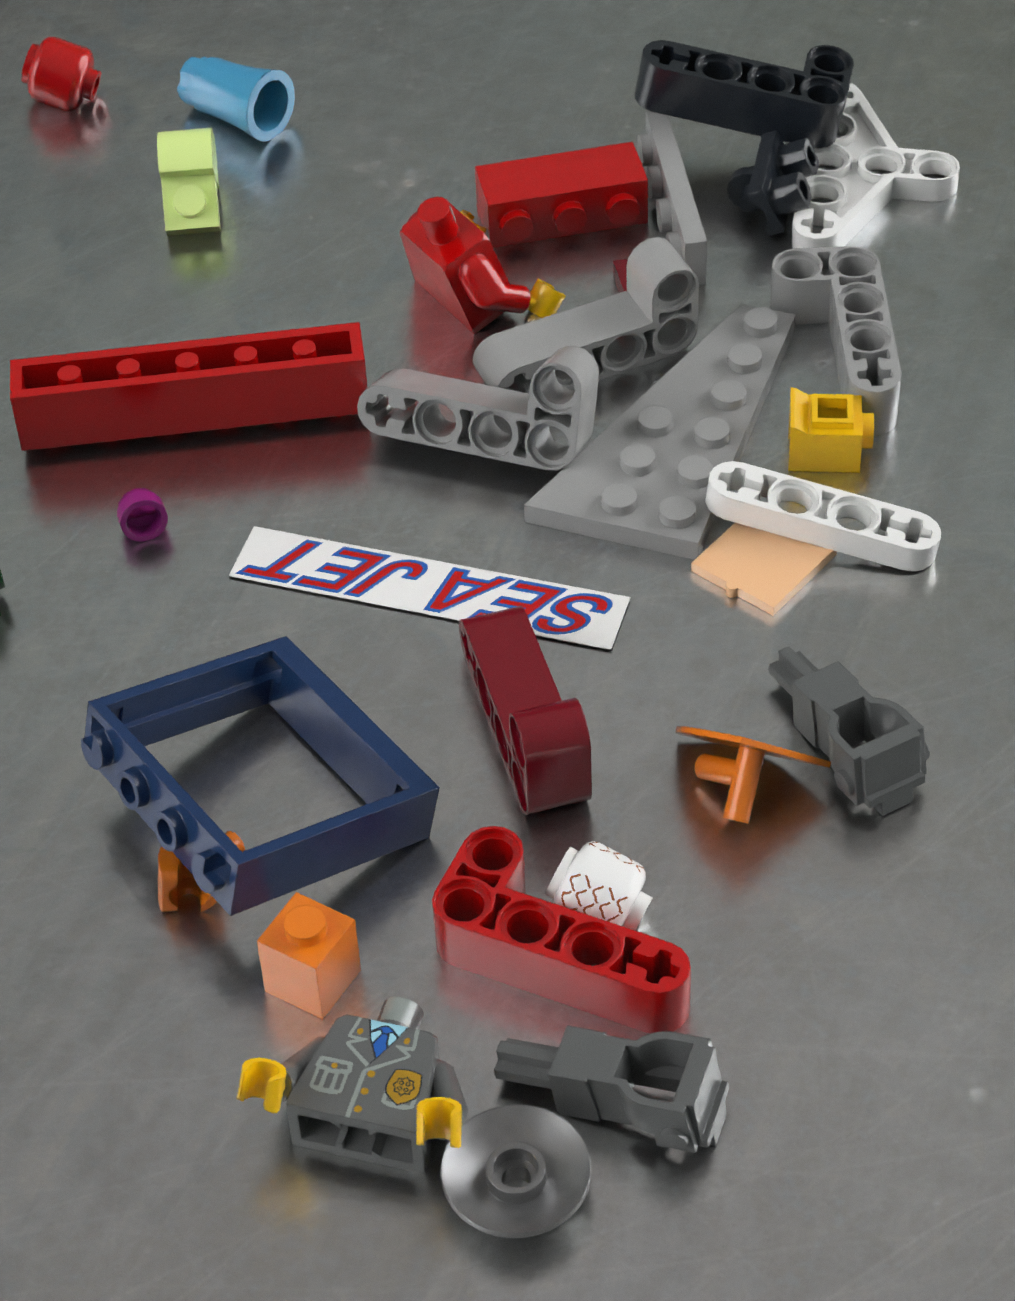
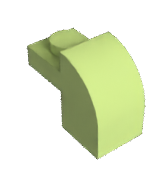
[157,127,221,236]

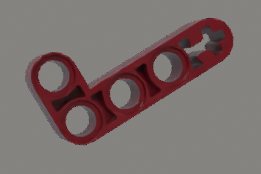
[459,606,592,815]

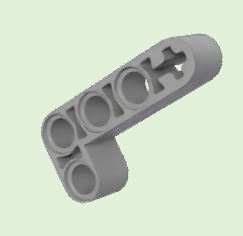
[472,237,699,393]
[770,246,901,436]
[357,346,599,470]

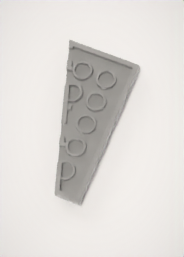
[524,304,796,560]

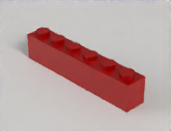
[10,322,368,451]

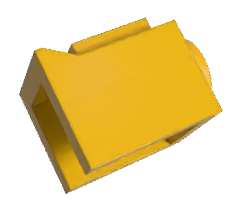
[788,387,874,473]

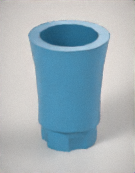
[177,57,295,142]

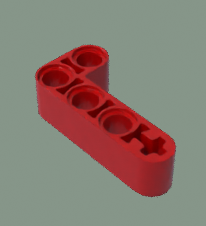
[432,826,691,1034]

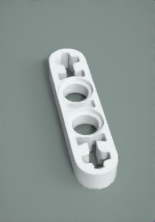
[705,461,941,571]

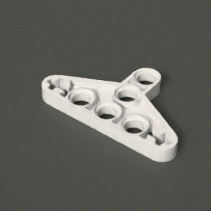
[792,83,960,249]

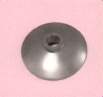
[441,1104,591,1238]

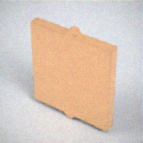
[691,523,837,616]

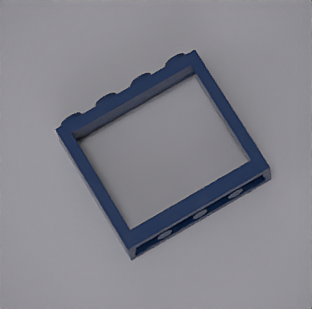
[81,636,440,916]

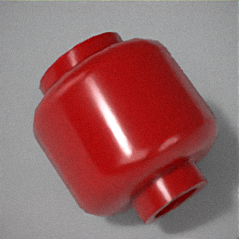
[21,37,101,111]

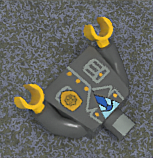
[236,996,468,1174]

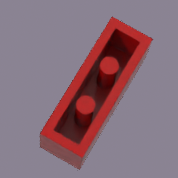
[475,141,648,248]

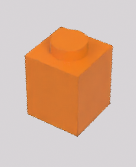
[257,892,361,1020]

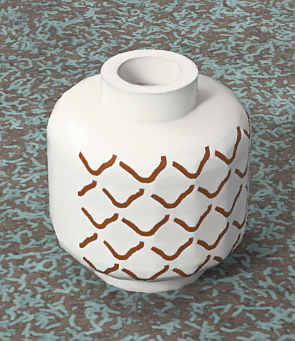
[545,841,653,931]

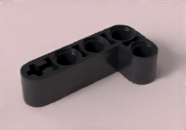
[635,40,854,149]

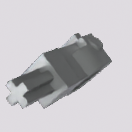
[768,647,930,816]
[494,1025,729,1153]

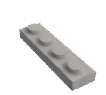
[637,111,707,286]

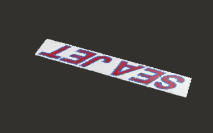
[229,526,631,650]

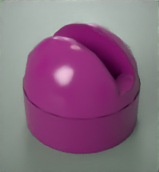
[117,488,168,542]

